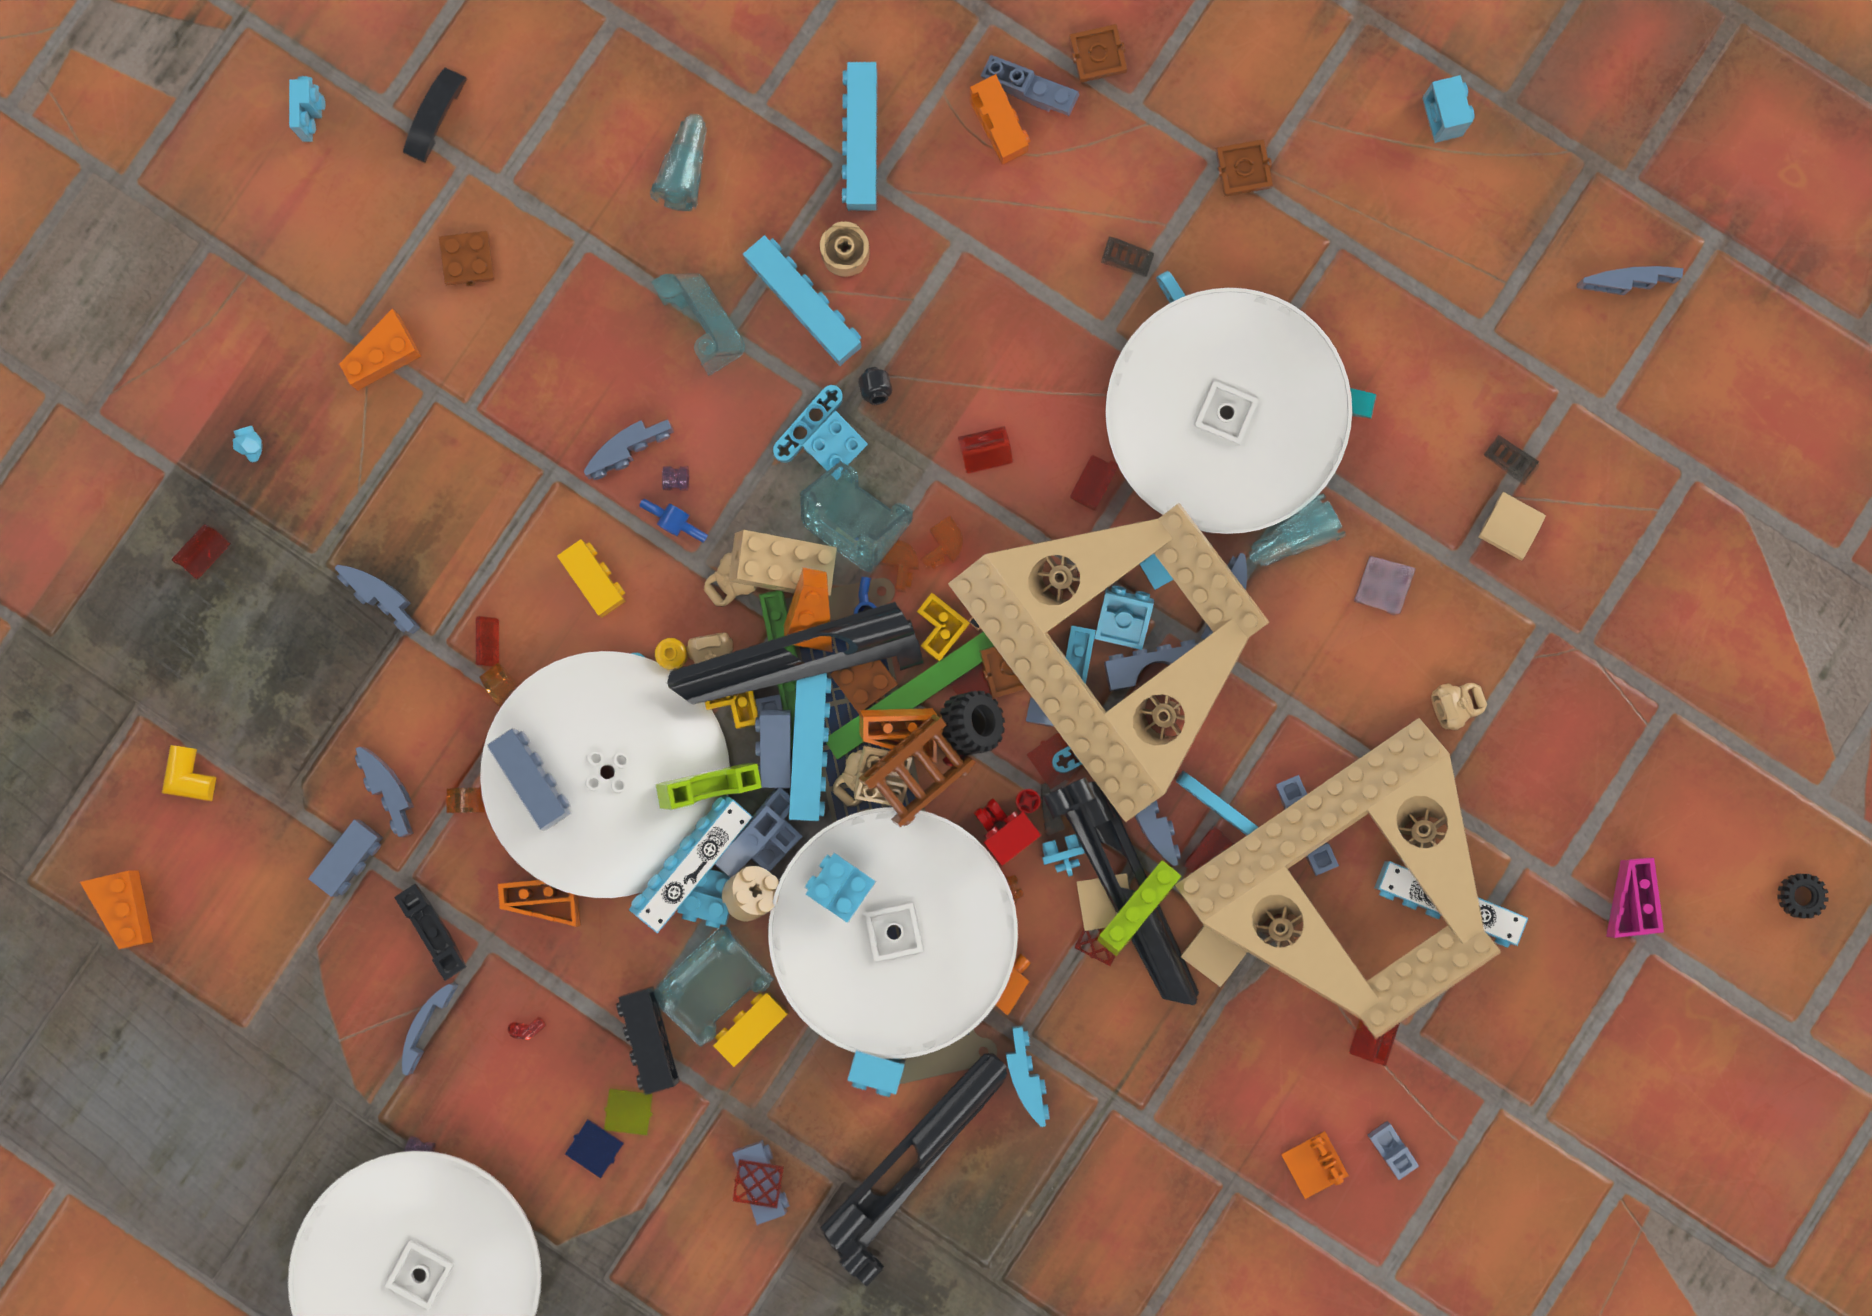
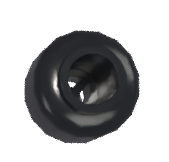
[858,367,892,405]

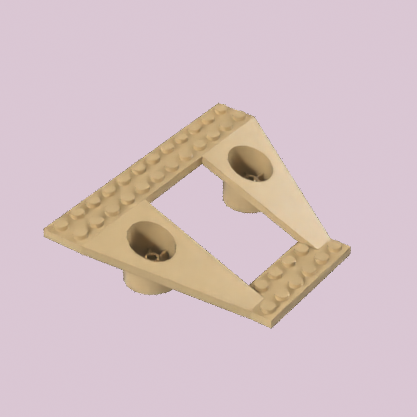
[948,503,1269,822]
[1175,718,1500,1039]

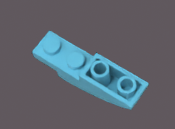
[1006,1025,1050,1127]

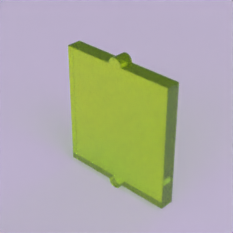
[604,1089,653,1135]

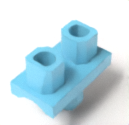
[1042,834,1085,877]

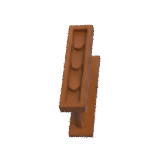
[858,714,976,827]

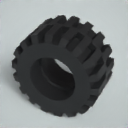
[940,690,1005,756]

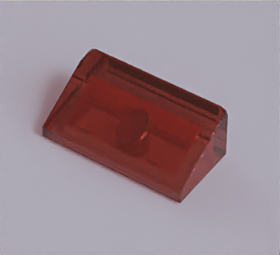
[476,616,499,667]

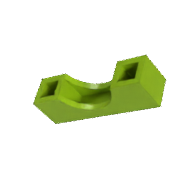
[655,763,762,810]
[1097,860,1181,957]

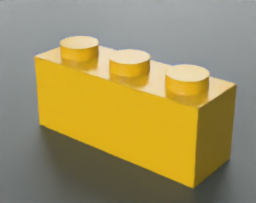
[557,539,626,618]
[713,991,789,1067]

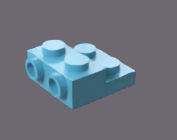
[289,76,325,142]
[1094,585,1154,650]
[805,853,876,923]
[677,869,730,928]

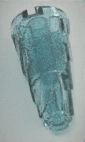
[650,114,707,211]
[1248,493,1346,567]

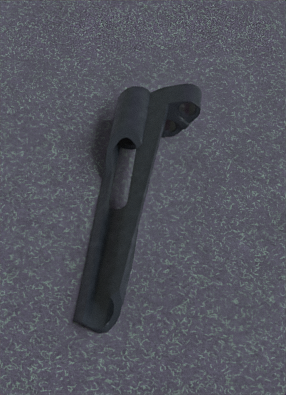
[667,602,924,705]
[1043,777,1199,1006]
[820,1053,1007,1286]

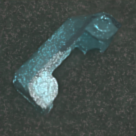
[651,273,745,376]
[800,461,913,572]
[654,926,774,1047]

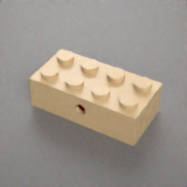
[728,530,837,596]

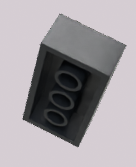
[616,986,680,1095]

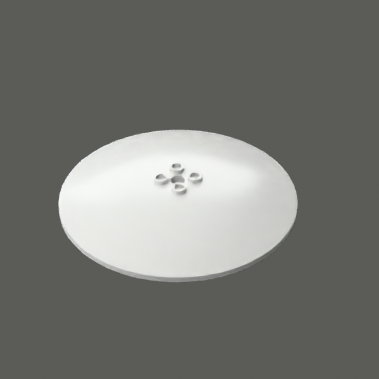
[1106,288,1352,534]
[480,651,730,898]
[769,807,1018,1059]
[288,1151,541,1316]

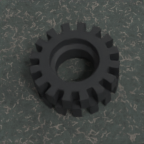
[1777,874,1829,919]

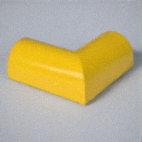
[917,593,970,662]
[705,690,759,729]
[162,745,217,801]

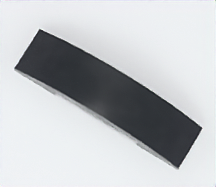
[403,68,467,163]
[394,884,466,981]

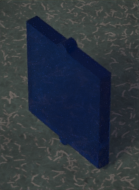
[565,1119,624,1178]

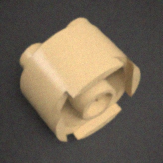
[820,222,870,277]
[722,866,779,922]

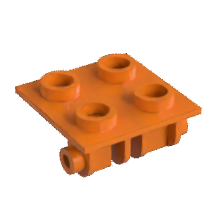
[1281,1131,1349,1199]

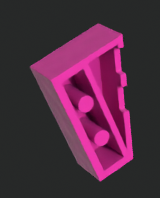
[1606,858,1664,938]

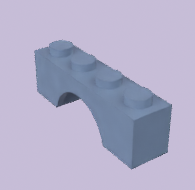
[1104,639,1199,692]

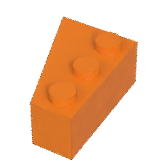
[969,74,1030,165]
[339,308,421,391]
[784,567,832,652]
[859,708,937,763]
[80,870,153,949]
[498,880,581,927]

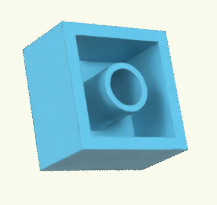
[1422,75,1475,143]
[848,1050,905,1097]

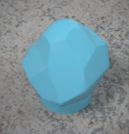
[233,426,262,462]

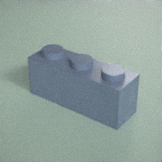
[755,710,791,788]
[308,819,383,897]
[733,1140,789,1225]

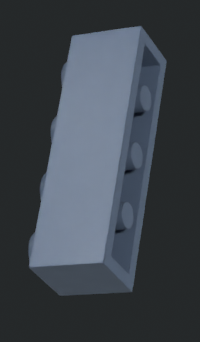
[487,729,571,830]

